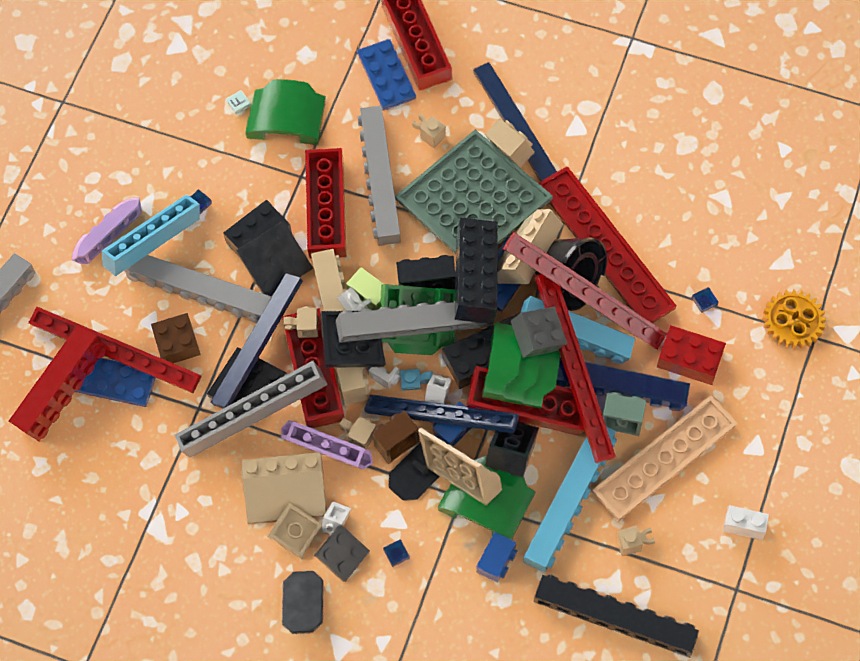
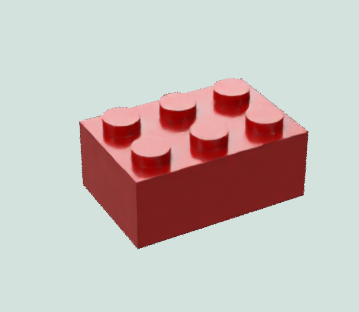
[657,325,726,385]

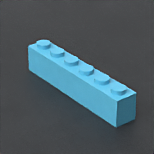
[101,194,200,277]
[521,296,635,364]

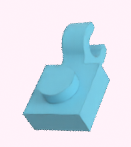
[400,369,433,391]

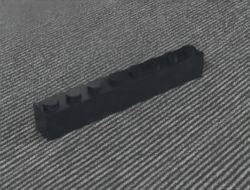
[534,574,699,658]

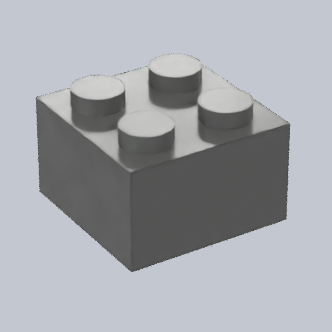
[511,307,567,358]

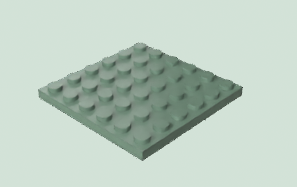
[395,129,553,255]

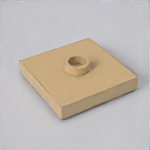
[267,503,322,559]

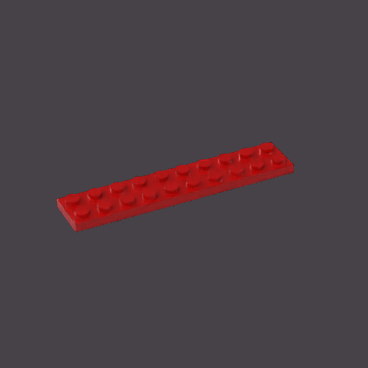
[538,166,677,324]

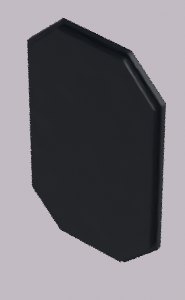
[388,442,440,501]
[282,571,323,634]

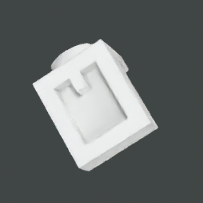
[337,287,372,311]
[369,366,400,390]
[322,502,351,535]

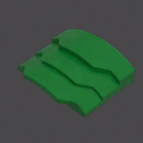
[245,79,326,145]
[380,284,455,355]
[482,322,560,408]
[438,455,536,540]

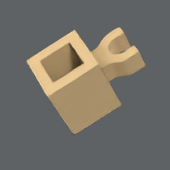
[412,114,446,149]
[284,306,318,338]
[340,417,376,449]
[616,526,655,556]

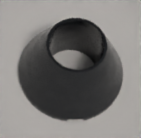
[535,238,607,311]

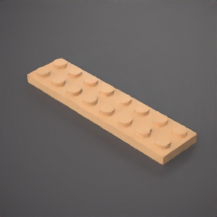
[592,395,738,522]

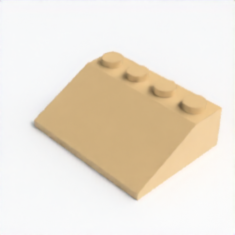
[497,209,563,284]
[418,428,502,505]
[241,452,327,524]

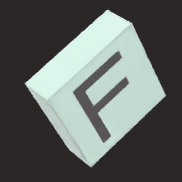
[226,90,251,114]

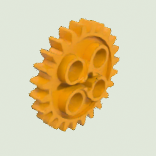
[762,289,826,350]

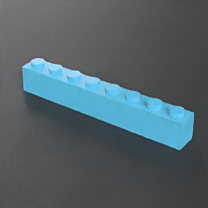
[523,427,617,573]

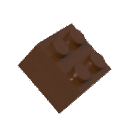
[151,313,201,363]
[372,410,420,464]

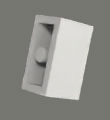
[723,505,769,540]

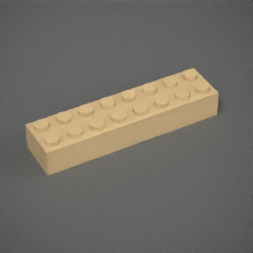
[311,249,370,406]

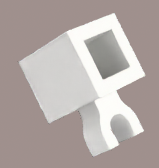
[425,374,452,404]

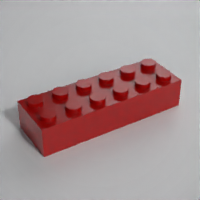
[381,0,452,91]
[305,148,347,259]
[282,308,345,429]
[8,325,108,441]
[466,366,584,436]

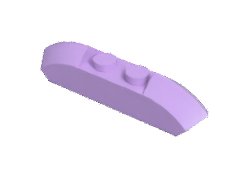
[72,197,141,264]
[281,420,373,470]

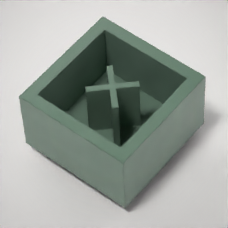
[603,392,646,436]

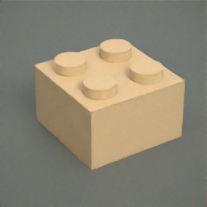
[484,118,535,168]

